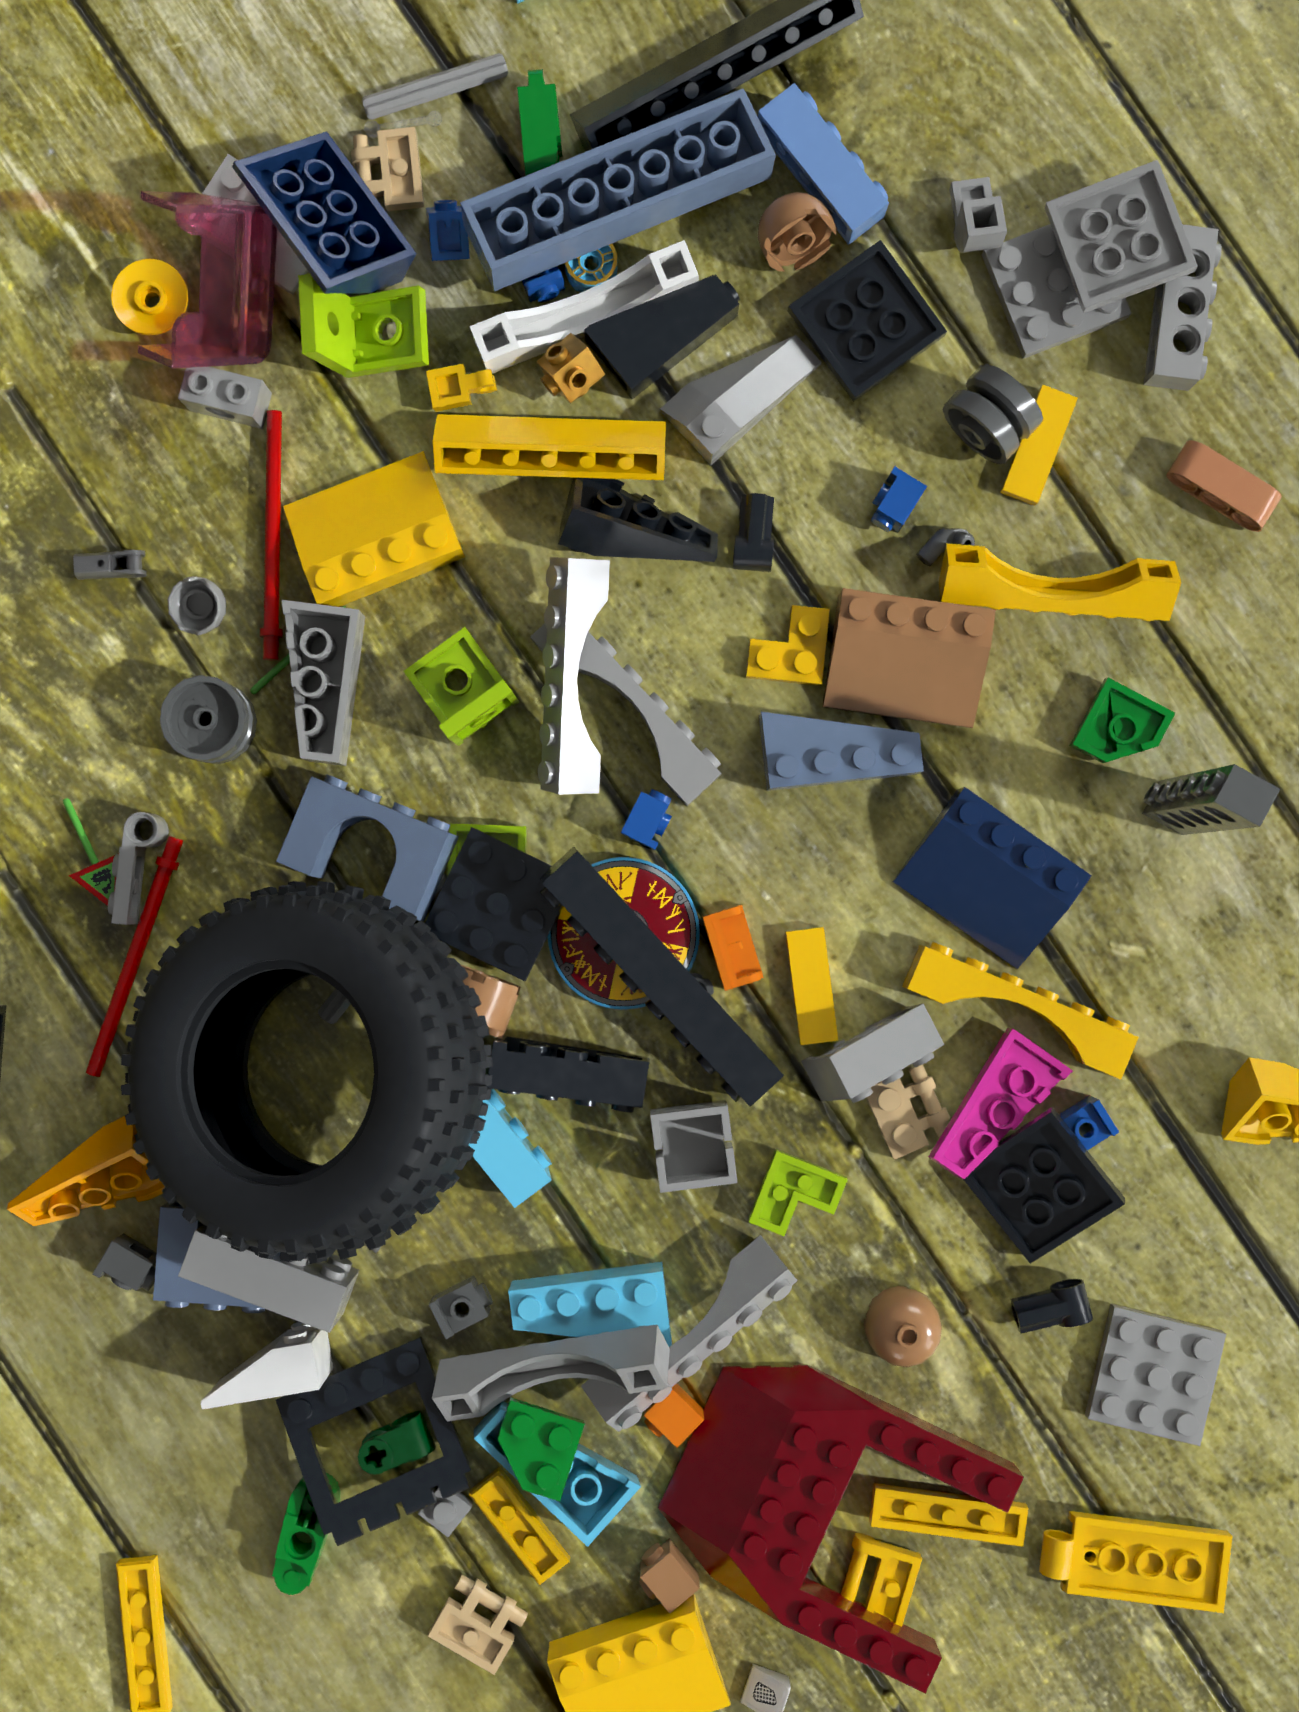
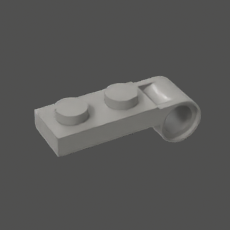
[108,812,169,925]

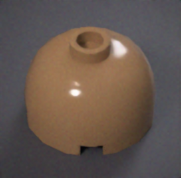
[757,192,837,272]
[864,1286,942,1367]

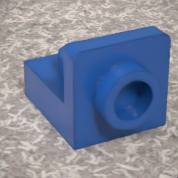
[426,200,470,261]
[521,266,565,302]

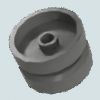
[943,364,1043,464]
[160,675,257,764]

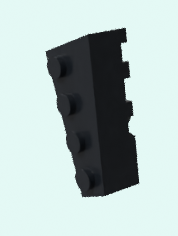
[487,1036,650,1113]

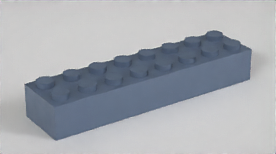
[460,88,776,291]

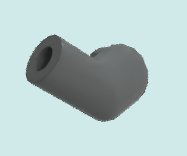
[916,528,975,567]

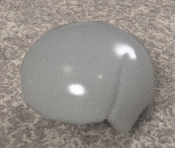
[167,576,226,636]

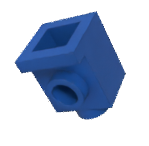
[871,466,927,533]
[621,789,672,850]
[1059,1095,1119,1150]

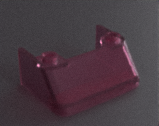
[138,191,277,369]

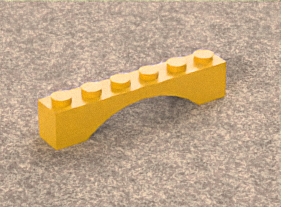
[938,543,1181,621]
[902,942,1139,1080]

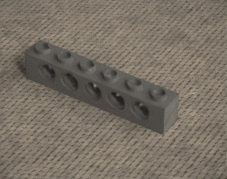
[1142,764,1280,835]

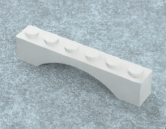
[470,240,699,374]

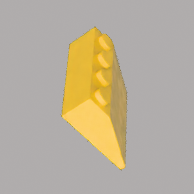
[283,451,465,607]
[547,1594,731,1712]

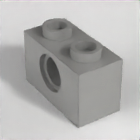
[178,362,272,429]

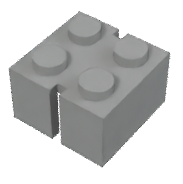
[650,1100,738,1193]

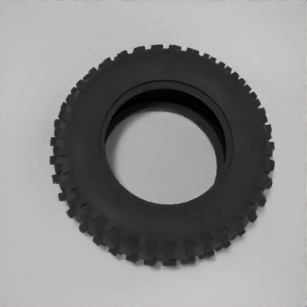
[121,881,493,1264]

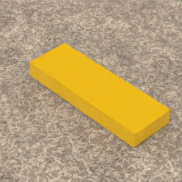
[1000,385,1078,506]
[785,927,839,1045]
[469,1467,570,1585]

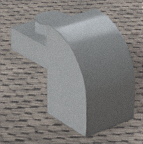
[949,177,1007,253]

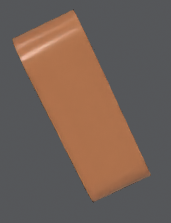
[1166,440,1282,532]

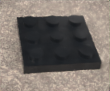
[787,240,947,402]
[425,827,563,981]
[963,1107,1125,1264]

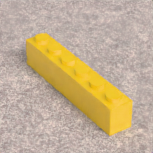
[432,414,666,480]

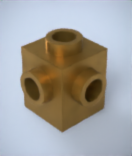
[536,333,605,404]

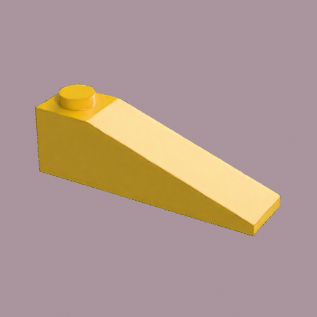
[1221,1057,1299,1145]

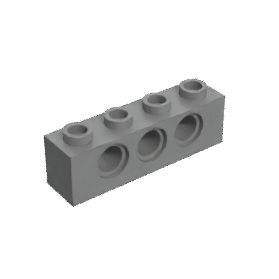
[1144,224,1222,391]

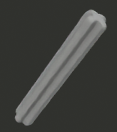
[362,53,508,120]

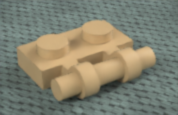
[351,127,425,211]
[866,1064,950,1160]
[428,1574,528,1675]

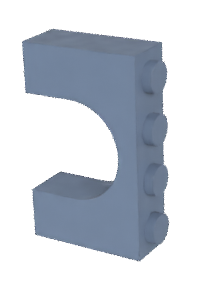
[276,774,459,921]
[153,1202,265,1313]

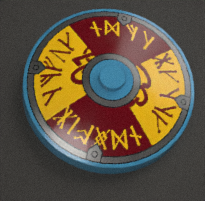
[548,857,700,1010]

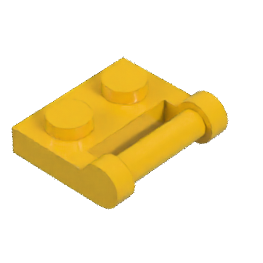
[841,1532,922,1627]

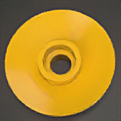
[111,259,188,335]

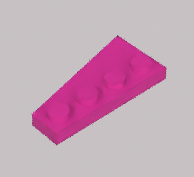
[928,1028,1073,1179]

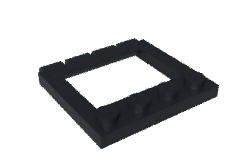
[276,1337,471,1546]

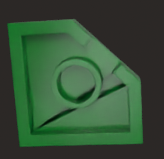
[1069,677,1175,763]
[497,1397,585,1502]

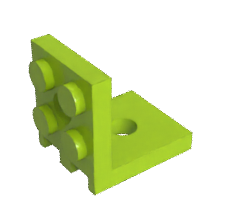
[298,273,429,378]
[403,627,519,746]

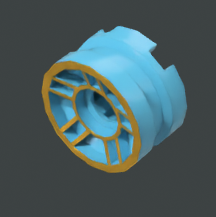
[565,244,617,293]

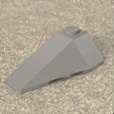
[660,335,822,466]

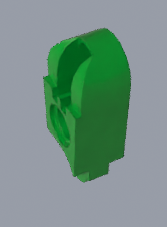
[517,69,563,176]
[272,1473,340,1595]

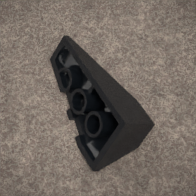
[558,478,718,562]

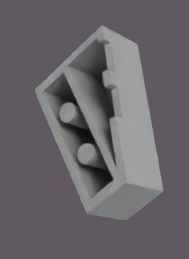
[801,1004,944,1103]

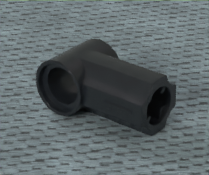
[733,493,774,572]
[1010,1279,1093,1334]

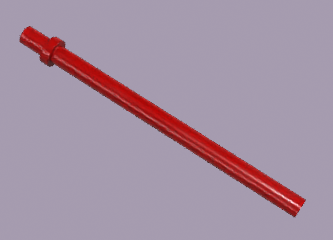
[260,410,283,661]
[85,836,184,1077]

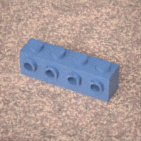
[757,83,889,245]

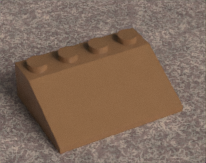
[823,588,996,728]

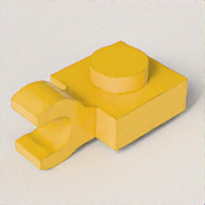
[426,364,497,412]

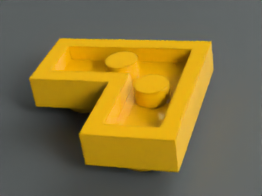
[746,605,830,686]

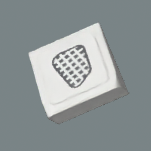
[740,1664,791,1712]

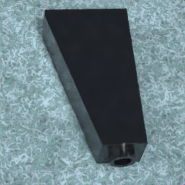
[584,274,740,399]

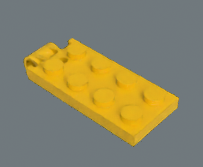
[1039,1511,1233,1613]

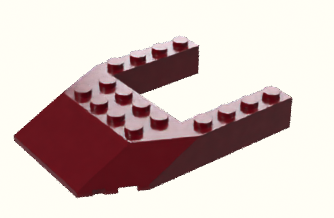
[658,1365,1024,1694]

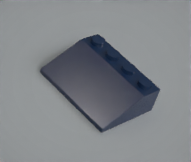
[232,131,417,294]
[892,787,1092,969]

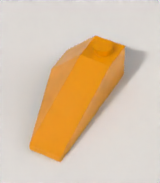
[7,1116,165,1226]

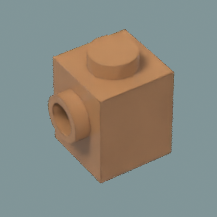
[639,1538,700,1613]

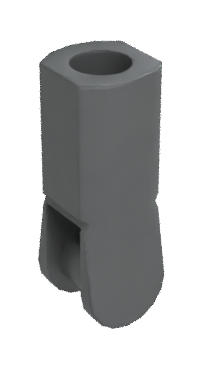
[73,550,147,580]

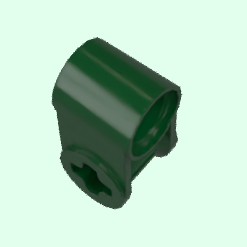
[358,1410,436,1475]

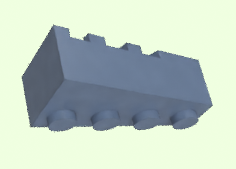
[759,712,924,791]

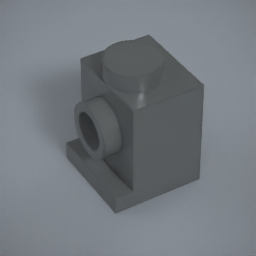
[92,1233,157,1291]
[429,1276,493,1339]

